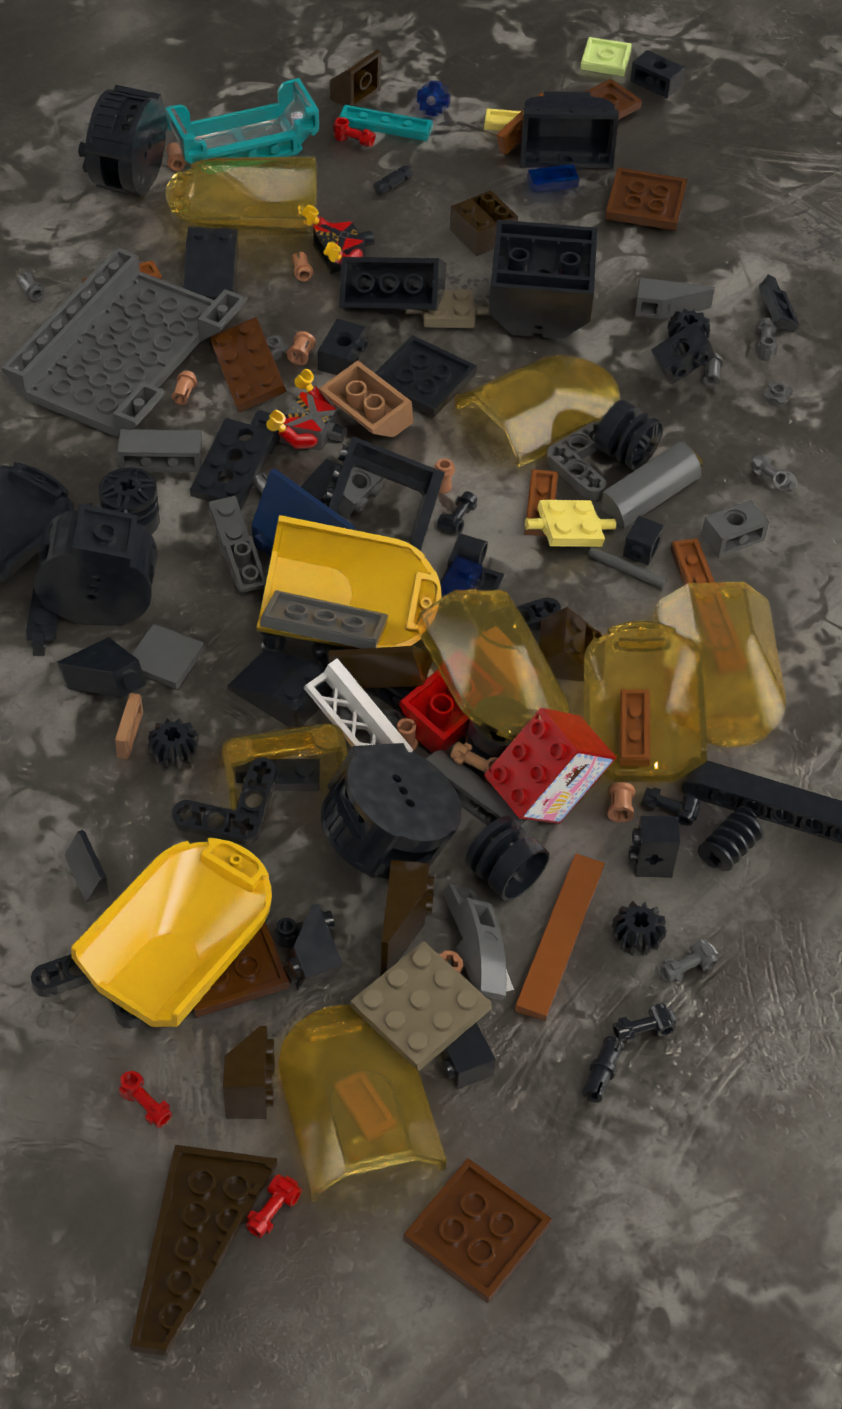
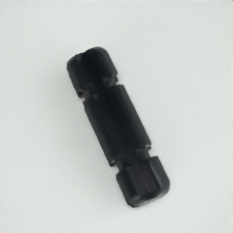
[373,165,413,195]

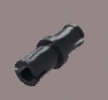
[582,1036,624,1103]

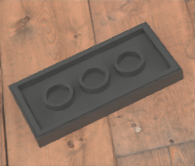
[260,590,388,649]

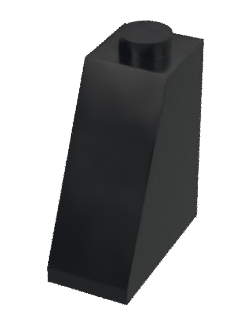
[57,637,147,698]

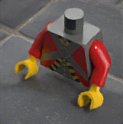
[266,369,347,451]

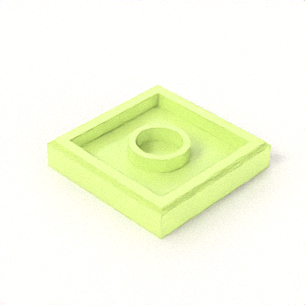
[580,37,632,76]

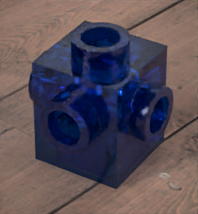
[417,80,451,116]

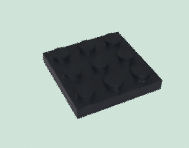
[375,335,477,417]

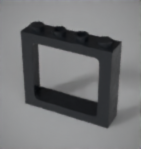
[323,436,445,551]

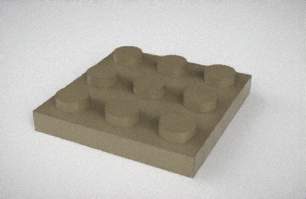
[350,941,492,1071]

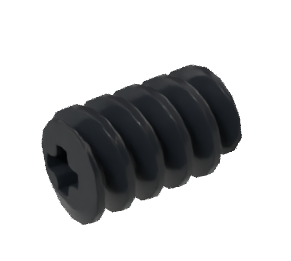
[698,806,763,871]

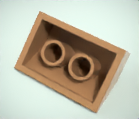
[319,360,413,437]

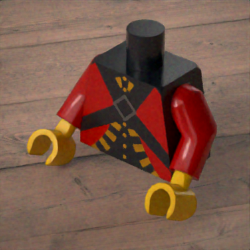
[302,205,375,274]

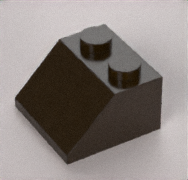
[330,49,381,107]

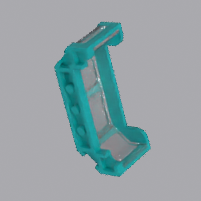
[165,78,319,175]

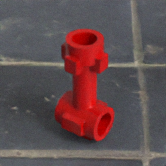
[333,117,376,147]
[119,1071,173,1128]
[245,1174,302,1238]

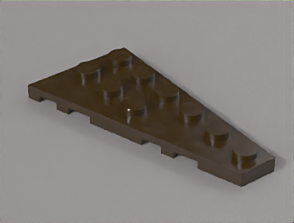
[130,1145,278,1356]

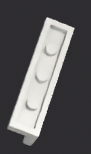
[304,658,413,752]

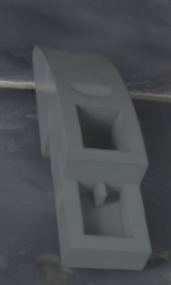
[209,496,266,593]
[443,884,507,1000]

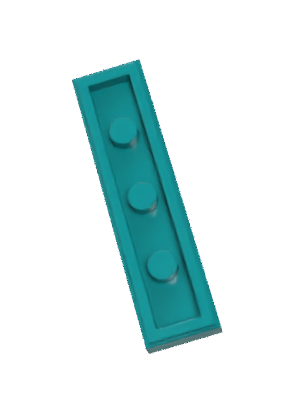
[339,105,433,141]

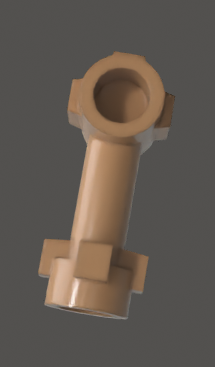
[450,742,498,783]

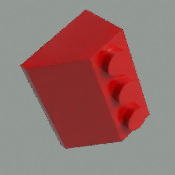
[399,651,503,753]

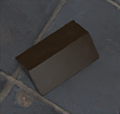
[329,646,434,688]

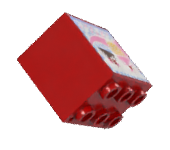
[484,707,617,824]

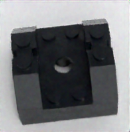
[489,220,597,339]

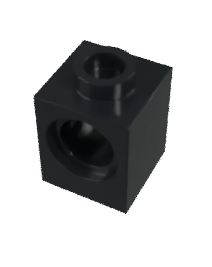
[623,516,664,566]

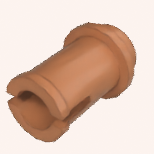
[166,143,186,171]
[291,251,313,282]
[171,371,197,405]
[434,458,455,493]
[397,718,418,751]

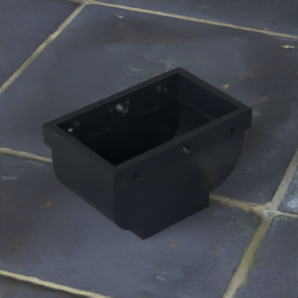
[520,91,619,168]

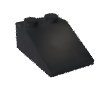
[183,227,239,300]
[227,650,332,732]

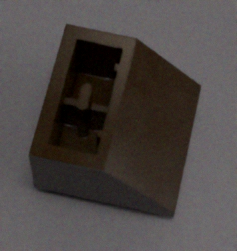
[450,190,518,256]
[538,607,604,683]
[223,1026,275,1119]

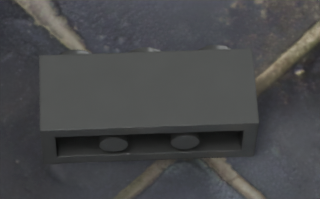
[118,429,203,472]

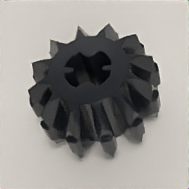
[667,308,711,339]
[147,717,199,769]
[612,900,667,956]

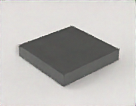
[132,624,205,690]

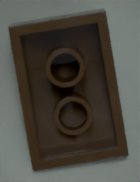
[380,860,435,976]

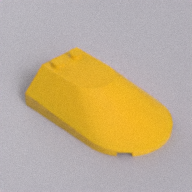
[256,515,441,649]
[71,838,272,1027]

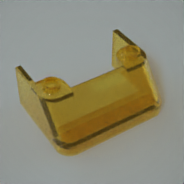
[219,722,348,810]

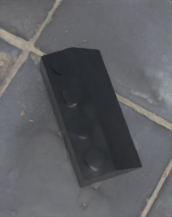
[339,257,446,310]

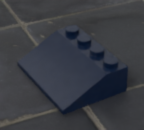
[252,468,355,557]

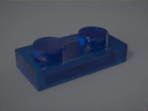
[527,164,580,192]
[440,556,483,612]

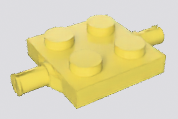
[524,500,616,547]

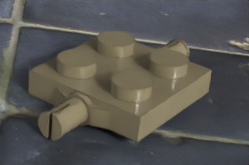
[406,289,491,328]

